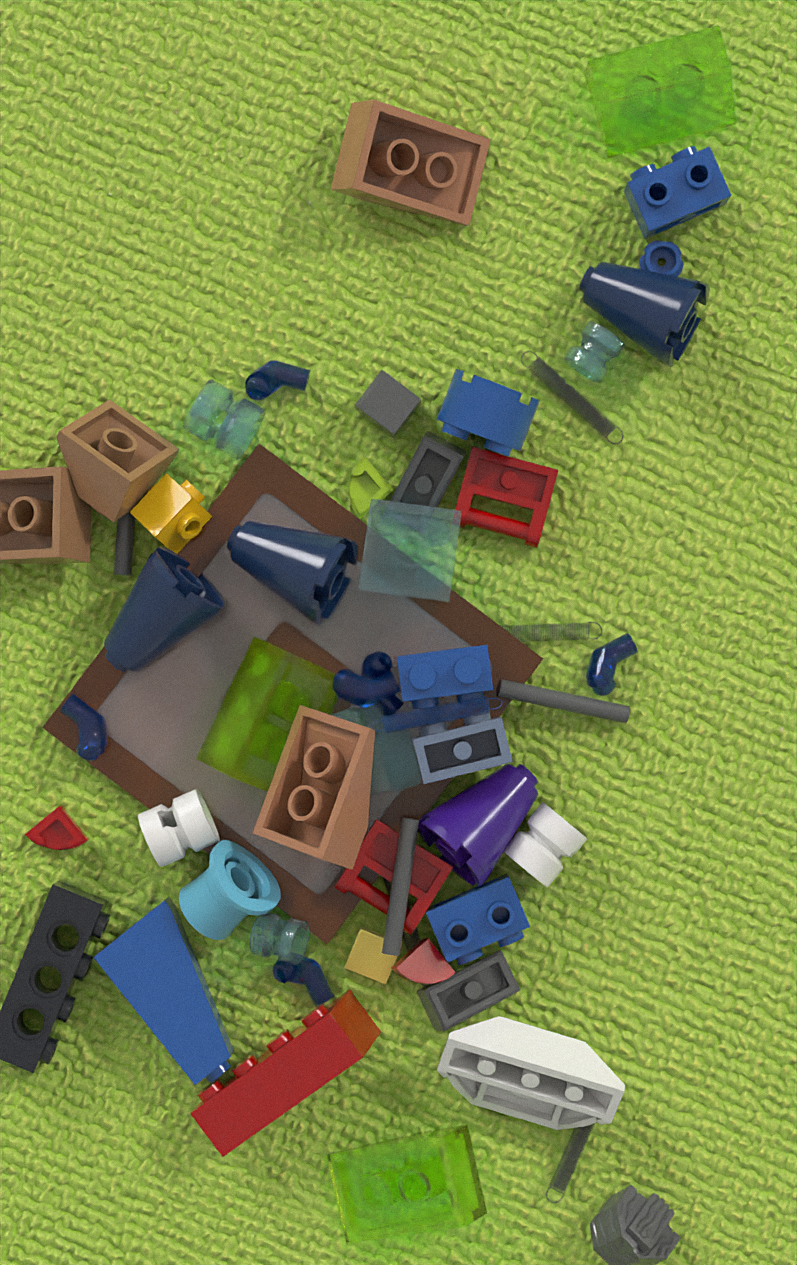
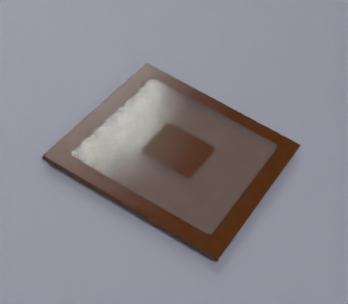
[42,444,543,944]

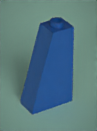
[94,897,234,1085]

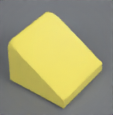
[344,926,402,984]

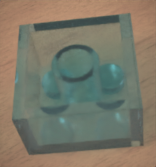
[359,499,462,603]

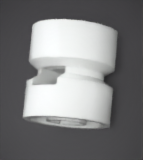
[138,789,220,868]
[504,802,587,888]

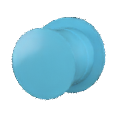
[179,840,281,940]

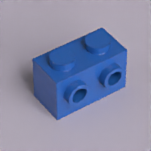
[623,146,731,239]
[397,645,493,709]
[426,873,530,965]

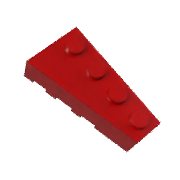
[190,989,381,1157]

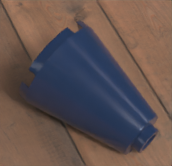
[579,262,710,367]
[227,520,358,625]
[104,547,225,672]

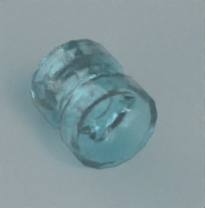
[564,321,625,383]
[250,912,310,965]

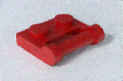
[451,447,558,548]
[334,818,453,935]

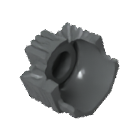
[590,1185,681,1265]

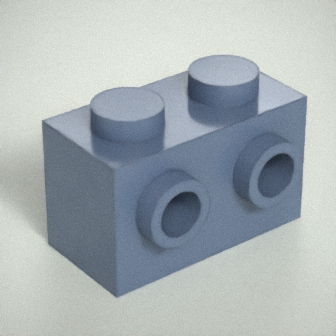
[412,711,513,784]

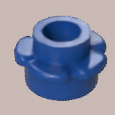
[639,240,683,276]

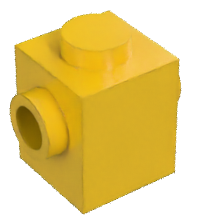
[130,473,213,554]

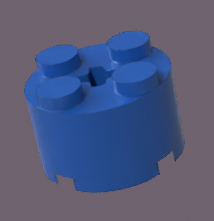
[437,369,540,457]

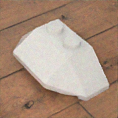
[437,1016,625,1130]

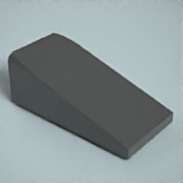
[384,431,466,534]
[417,950,520,1031]

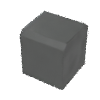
[355,370,421,439]

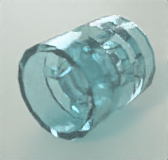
[183,379,266,460]

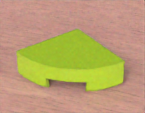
[349,457,394,520]

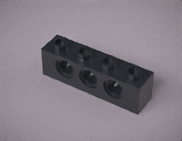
[0,881,111,1073]

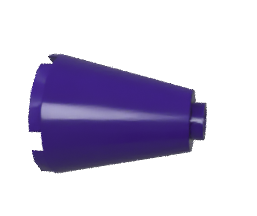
[418,764,538,887]

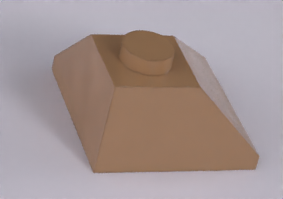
[56,399,179,522]

